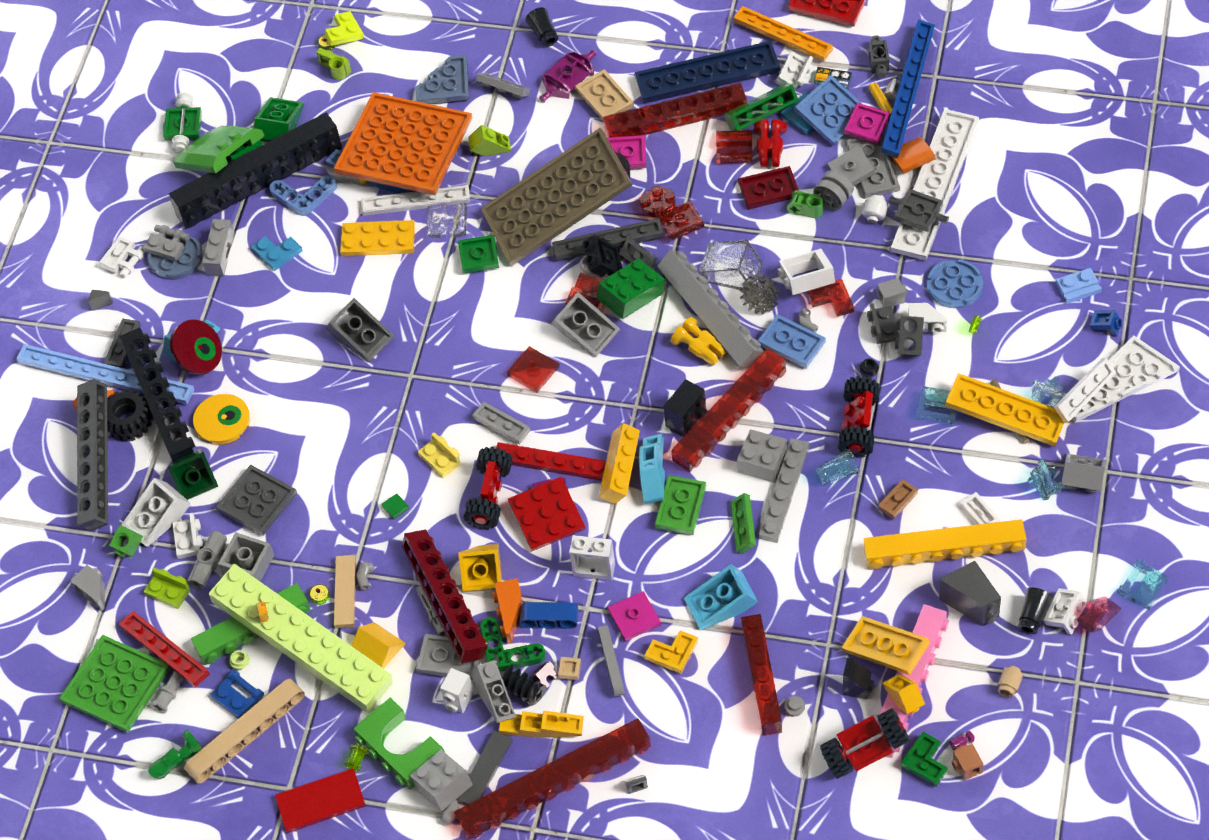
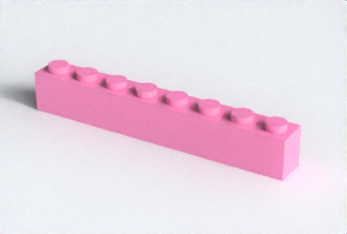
[877,604,949,758]

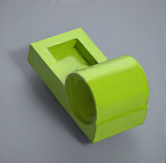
[316,48,351,80]

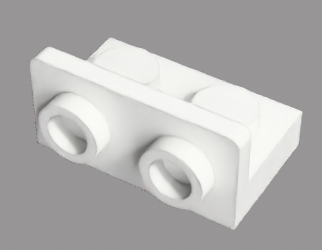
[173,513,203,559]
[1043,588,1086,635]

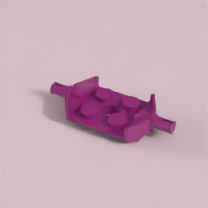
[539,50,597,103]

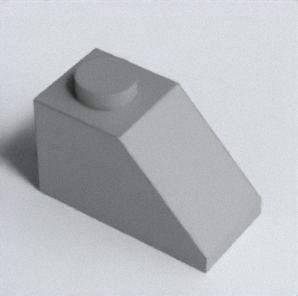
[71,565,105,611]

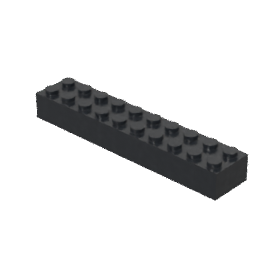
[169,112,342,229]

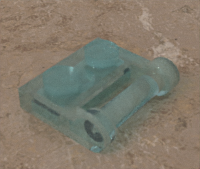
[916,386,957,425]
[1117,559,1169,610]

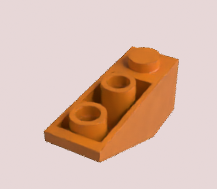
[492,578,523,644]

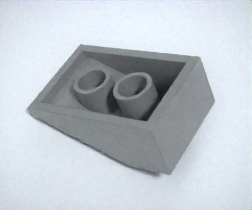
[551,292,620,357]

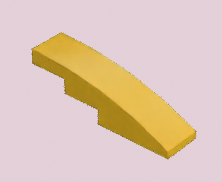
[499,710,584,737]

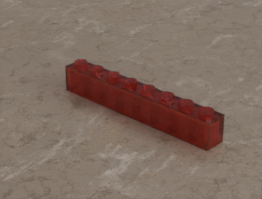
[671,348,787,472]

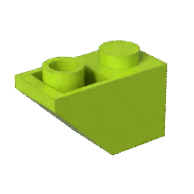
[468,125,511,156]

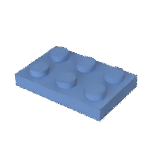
[758,314,826,369]

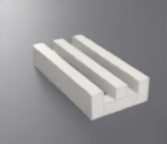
[960,492,1000,525]

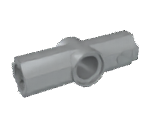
[187,531,227,589]

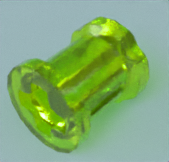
[344,744,368,771]

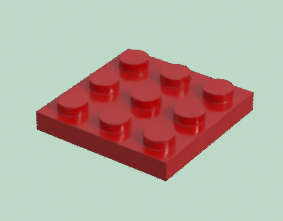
[508,476,585,552]

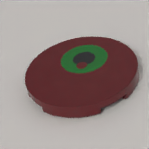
[170,319,222,375]

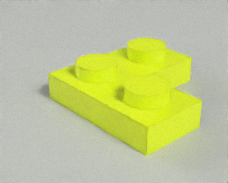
[325,11,364,46]

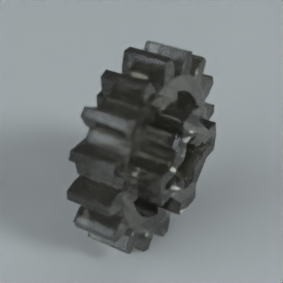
[739,273,780,315]

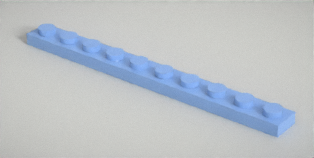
[16,344,194,405]

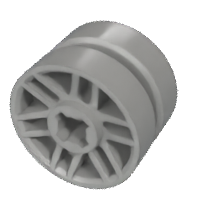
[813,170,854,210]

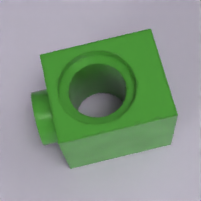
[109,525,143,557]

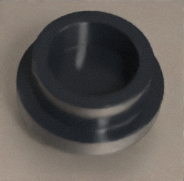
[860,358,879,377]

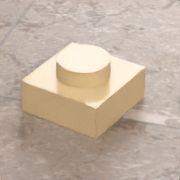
[558,657,582,680]

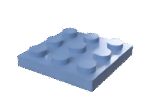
[794,75,862,146]

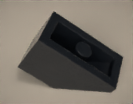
[843,658,874,699]

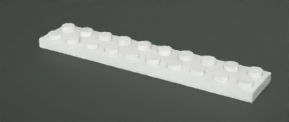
[891,109,979,261]

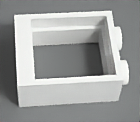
[778,249,835,295]
[569,535,615,581]

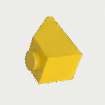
[882,674,925,714]

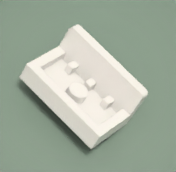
[776,51,813,90]

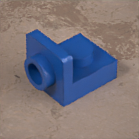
[1089,310,1122,336]

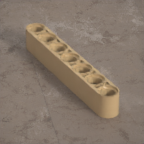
[184,679,305,784]

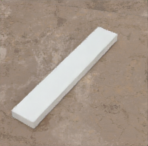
[361,185,470,216]

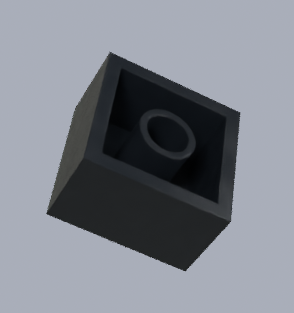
[664,379,707,437]

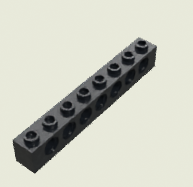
[119,327,196,463]

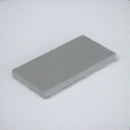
[845,137,900,199]

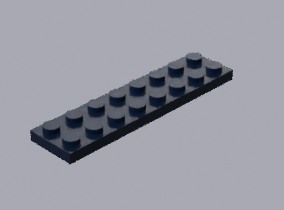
[634,41,780,103]

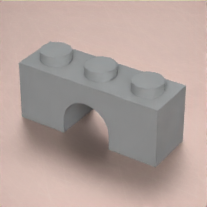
[202,219,235,277]

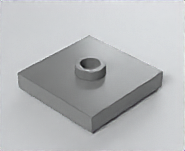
[828,145,876,186]

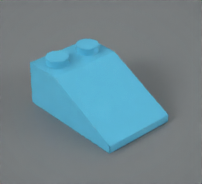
[684,564,758,630]

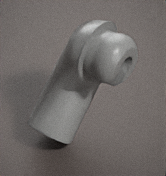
[356,561,374,591]
[441,799,460,825]

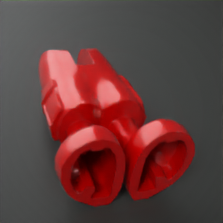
[753,119,787,168]

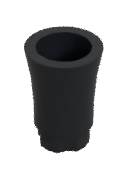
[525,7,558,47]
[1018,587,1053,634]

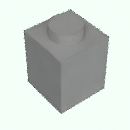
[877,278,907,307]

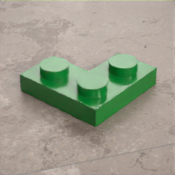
[901,731,948,787]

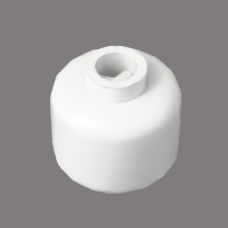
[862,195,888,224]

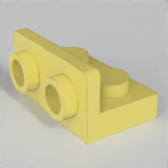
[418,432,461,479]

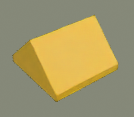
[351,622,405,669]

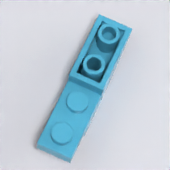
[639,434,665,504]

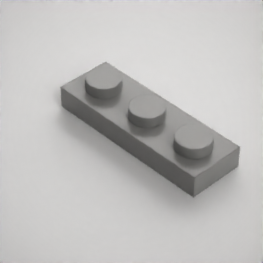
[476,73,531,98]
[473,402,531,445]

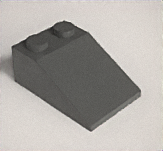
[326,298,395,362]

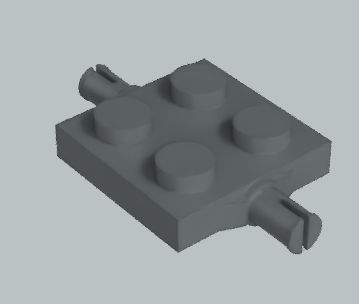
[888,189,949,232]

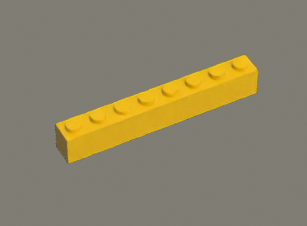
[863,519,1027,569]

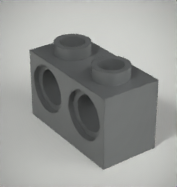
[895,315,924,356]

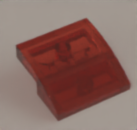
[716,130,753,164]
[565,273,606,312]

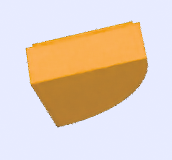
[257,601,269,622]

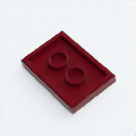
[738,166,799,210]

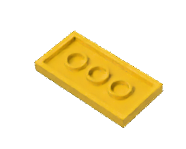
[340,220,415,257]
[841,616,930,675]

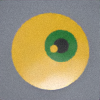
[193,394,250,445]

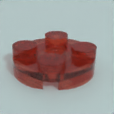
[639,185,676,217]

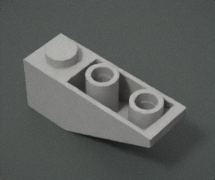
[470,660,516,723]

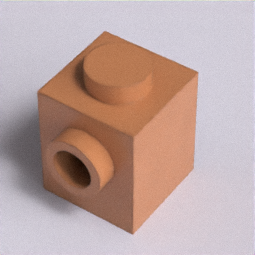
[951,743,984,781]

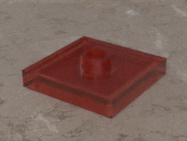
[657,201,705,240]
[507,346,560,393]

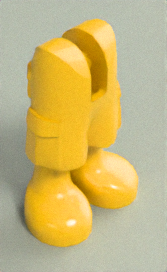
[670,317,727,366]

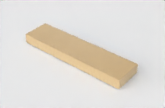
[334,555,356,628]

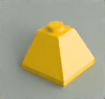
[458,543,502,591]

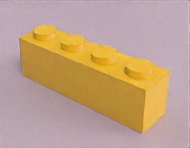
[599,423,640,505]

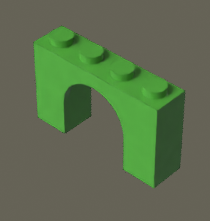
[353,697,445,790]

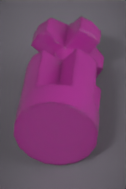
[949,731,975,751]

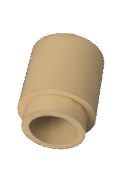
[997,666,1023,698]

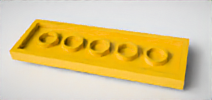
[945,373,1065,447]

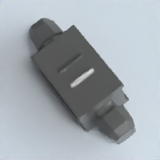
[868,35,889,78]

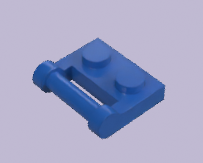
[210,669,264,719]

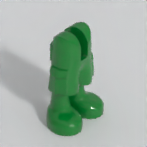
[148,729,203,779]

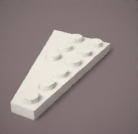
[1071,335,1180,422]

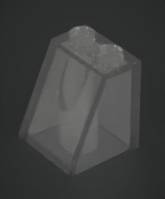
[699,240,763,292]

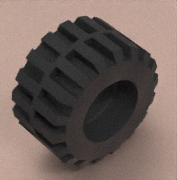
[107,390,153,441]

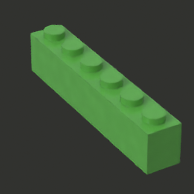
[190,583,311,666]

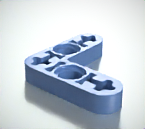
[269,175,337,216]

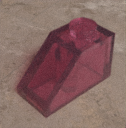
[1077,596,1121,632]

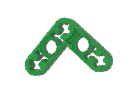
[481,617,546,672]

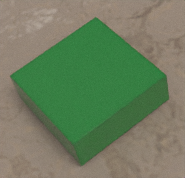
[381,493,409,520]

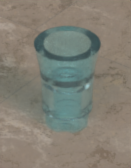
[814,448,860,486]

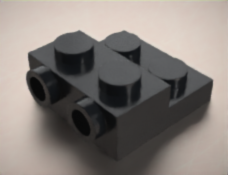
[582,234,623,277]

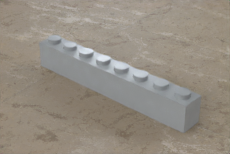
[657,250,764,369]

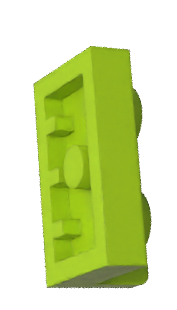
[144,568,190,609]

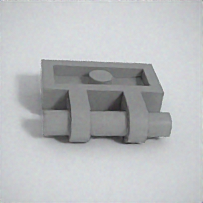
[143,224,189,261]

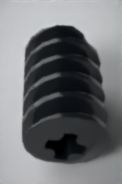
[502,664,546,706]

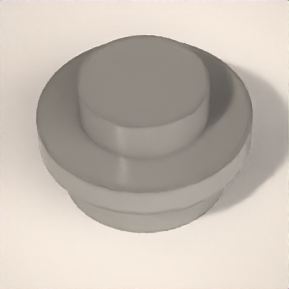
[785,696,805,716]

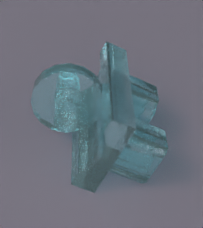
[1031,376,1066,408]
[1027,460,1062,500]

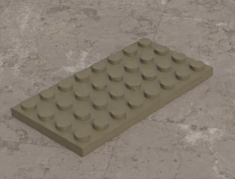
[481,128,633,266]

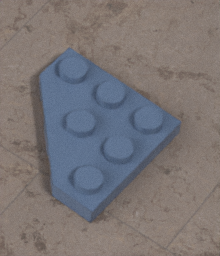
[416,55,469,104]

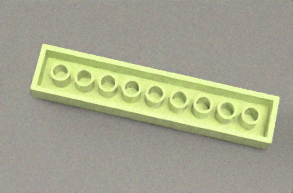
[209,564,393,713]

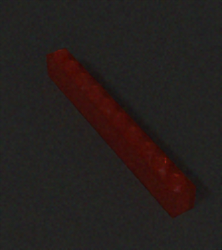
[454,718,651,840]

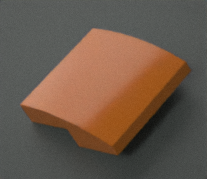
[889,137,936,174]

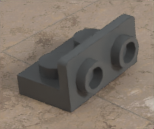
[867,303,899,344]

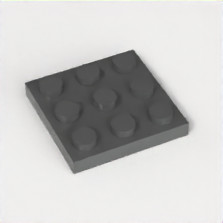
[216,464,297,536]

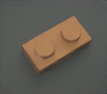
[878,479,918,520]

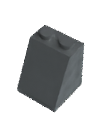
[939,561,1001,626]

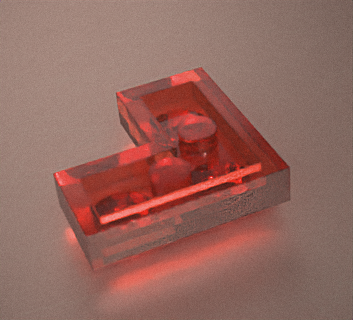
[807,279,855,317]

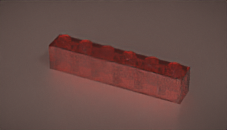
[741,614,782,736]

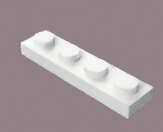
[1054,358,1116,422]

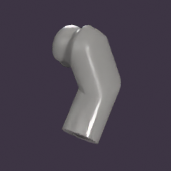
[798,308,819,333]

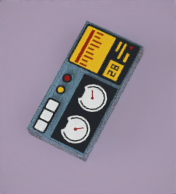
[814,67,852,89]

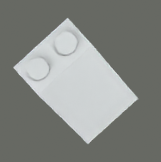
[121,478,191,547]

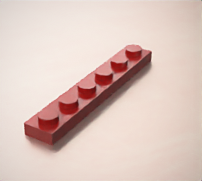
[496,442,606,481]
[119,611,210,688]

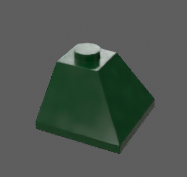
[168,448,218,500]

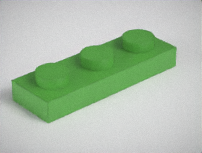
[731,493,756,554]

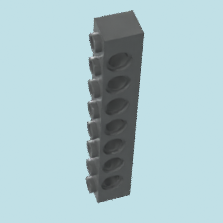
[77,379,108,531]

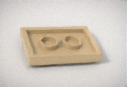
[575,69,634,123]

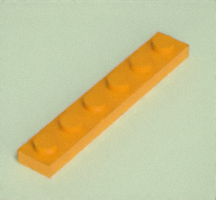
[733,6,833,62]

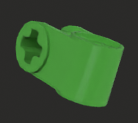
[787,190,823,218]

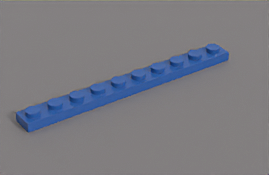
[880,19,935,158]

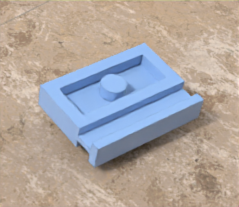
[1056,268,1102,304]

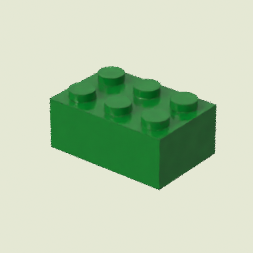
[597,258,665,319]

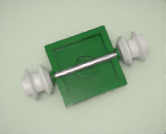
[163,92,202,153]

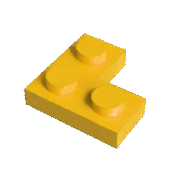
[644,630,698,674]

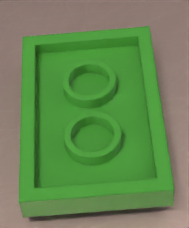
[655,475,707,535]

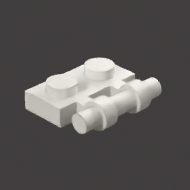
[99,236,144,277]

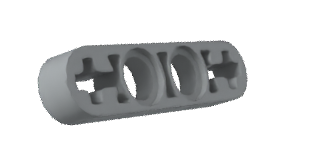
[598,625,625,697]

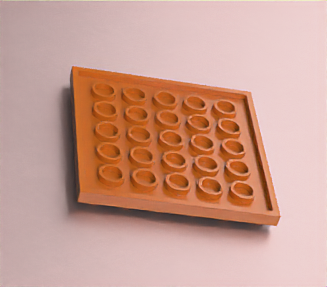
[334,92,473,195]

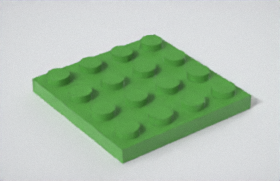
[59,634,171,733]

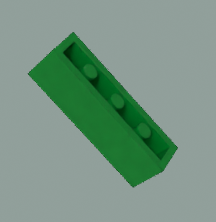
[723,84,799,131]

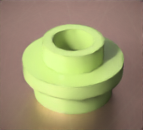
[229,650,250,670]

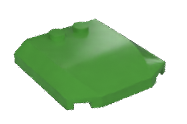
[173,125,264,173]

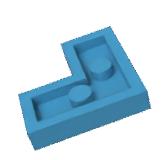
[251,236,303,272]

